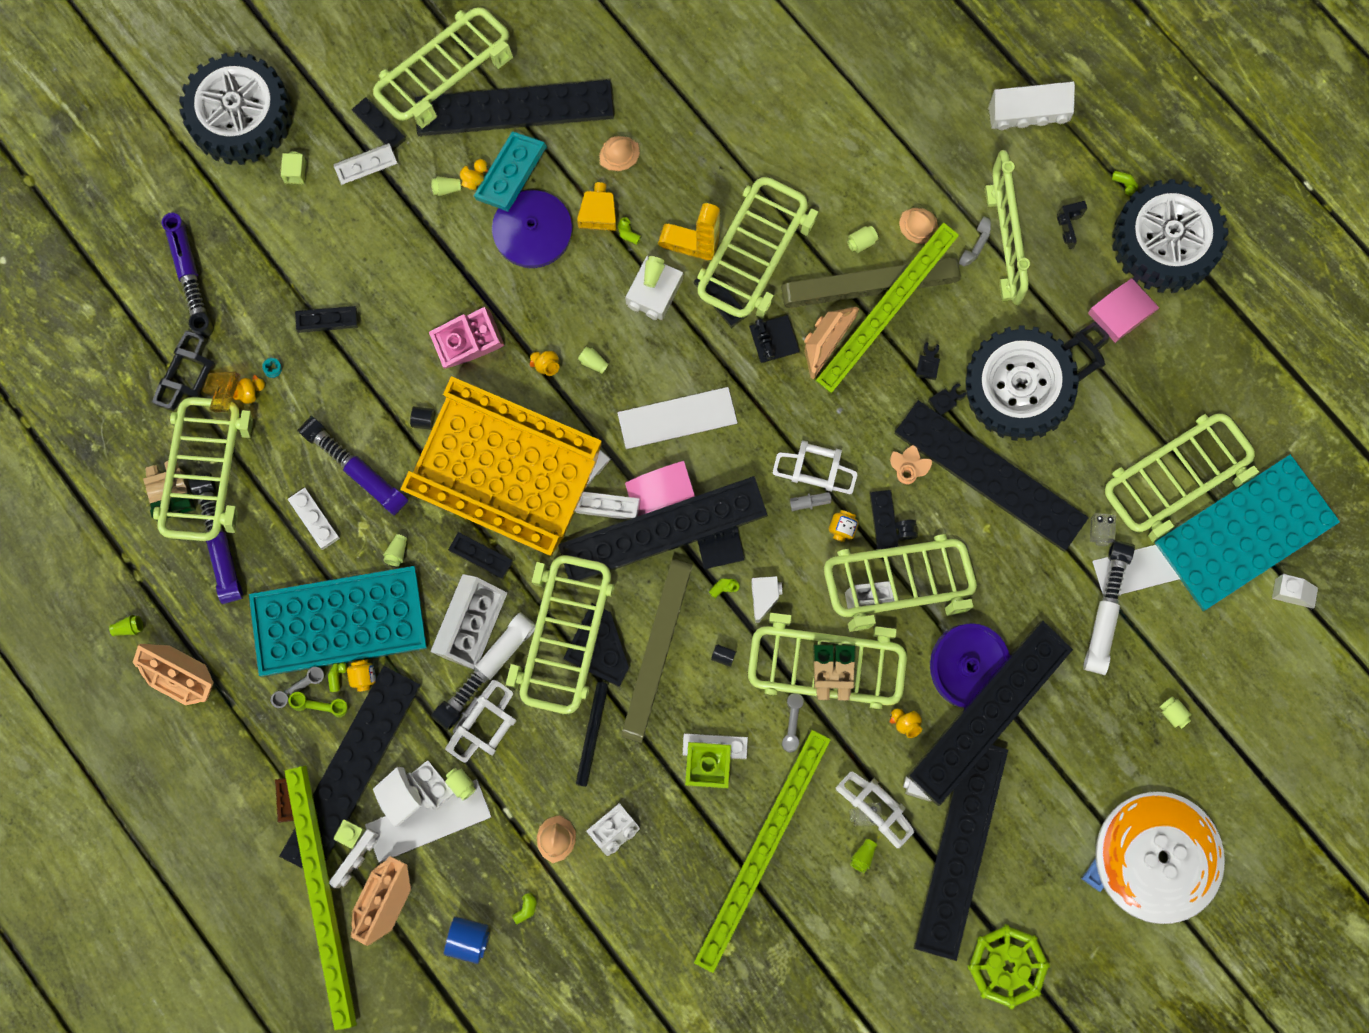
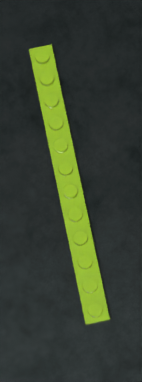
[694,730,831,973]
[285,765,357,1030]

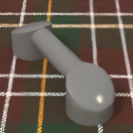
[958,216,991,267]
[271,667,324,708]
[782,693,804,753]

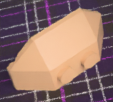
[804,307,859,380]
[133,644,213,705]
[351,856,411,946]

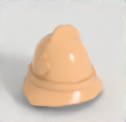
[599,136,640,171]
[899,208,939,244]
[536,815,576,863]

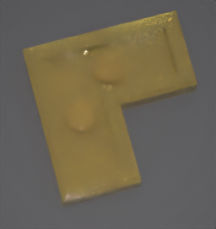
[202,372,241,412]

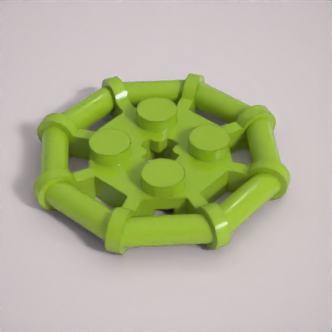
[968,924,1050,1009]

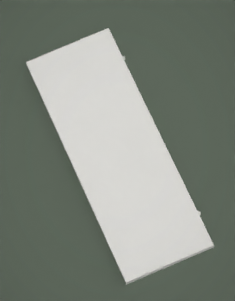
[617,387,737,449]
[1092,545,1180,597]
[365,779,491,863]

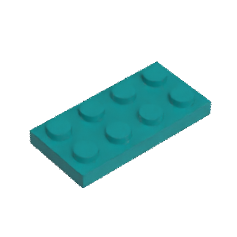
[473,131,547,211]

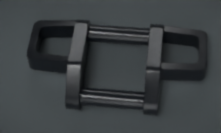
[1033,322,1109,385]
[152,331,216,411]

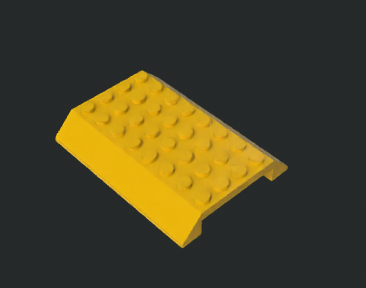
[400,376,602,556]

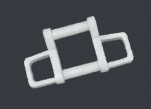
[773,440,857,494]
[446,680,517,763]
[836,772,914,848]

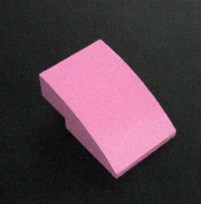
[1088,279,1159,343]
[429,307,505,368]
[625,461,695,516]

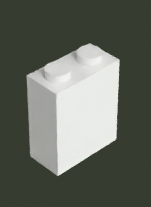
[625,256,683,320]

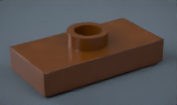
[275,778,294,823]

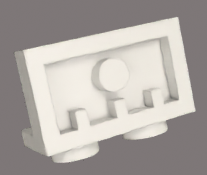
[406,760,454,810]
[587,803,640,856]

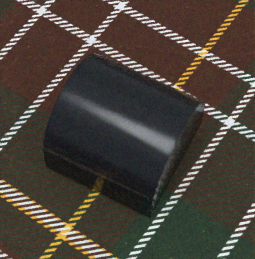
[410,406,435,430]
[711,644,736,667]

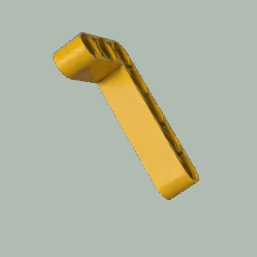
[658,203,720,260]

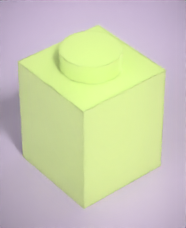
[281,152,307,184]
[334,820,366,849]

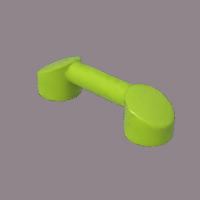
[288,692,348,718]

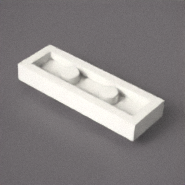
[333,143,397,185]
[288,488,340,550]
[575,492,641,520]
[683,734,748,759]
[329,829,378,888]

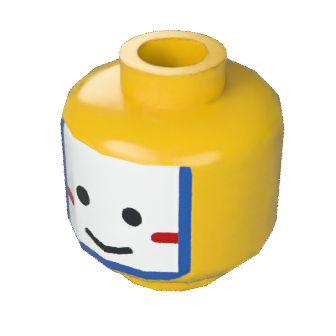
[828,510,859,542]
[347,659,376,691]

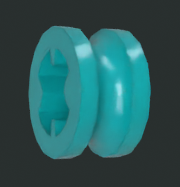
[262,358,282,378]

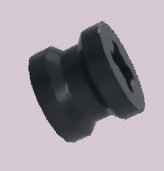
[895,520,918,541]

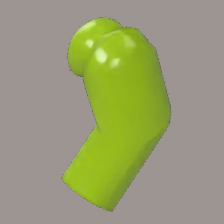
[1112,171,1138,196]
[618,217,641,245]
[708,578,740,599]
[328,662,347,692]
[512,893,537,925]

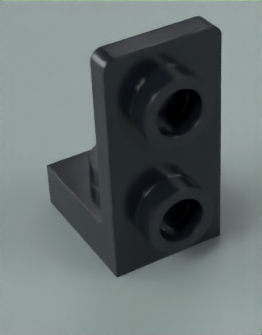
[1057,201,1087,249]

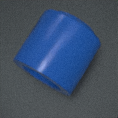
[444,916,490,964]

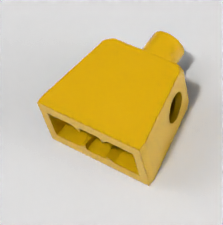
[577,182,616,231]

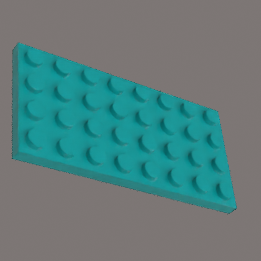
[1154,454,1340,611]
[249,566,427,677]

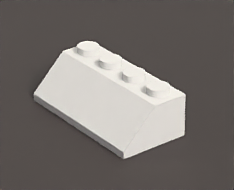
[988,82,1075,130]
[430,574,507,670]

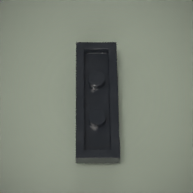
[351,97,406,151]
[694,274,747,328]
[295,306,358,333]
[869,490,899,550]
[448,532,513,580]

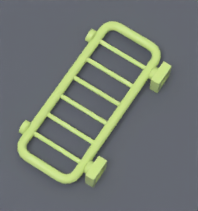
[373,7,513,129]
[985,150,1030,305]
[697,177,818,319]
[153,397,253,541]
[1105,413,1259,542]
[824,534,977,632]
[506,555,614,714]
[748,613,907,709]

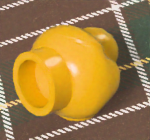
[460,159,489,191]
[529,350,559,376]
[232,375,265,404]
[890,708,922,738]

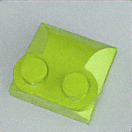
[685,742,731,788]

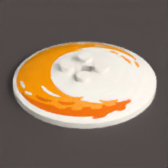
[1095,792,1225,924]

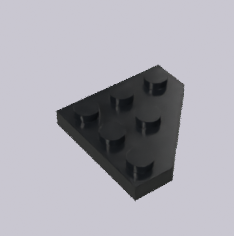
[563,603,629,688]

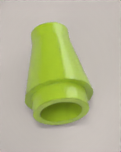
[109,615,143,637]
[850,839,877,873]

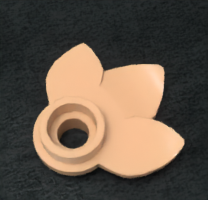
[890,445,932,485]

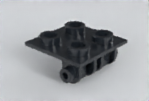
[749,315,800,363]
[698,527,745,570]

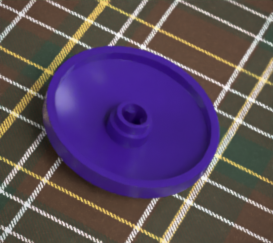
[492,190,572,268]
[930,624,1010,708]

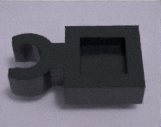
[916,342,940,380]
[928,383,967,416]

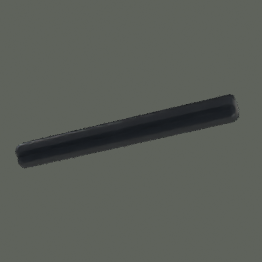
[576,682,608,787]

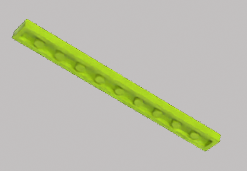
[815,222,959,394]

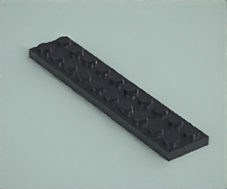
[415,79,614,136]
[894,400,1089,552]
[558,476,768,585]
[907,621,1073,806]
[279,665,422,869]
[913,745,1008,961]

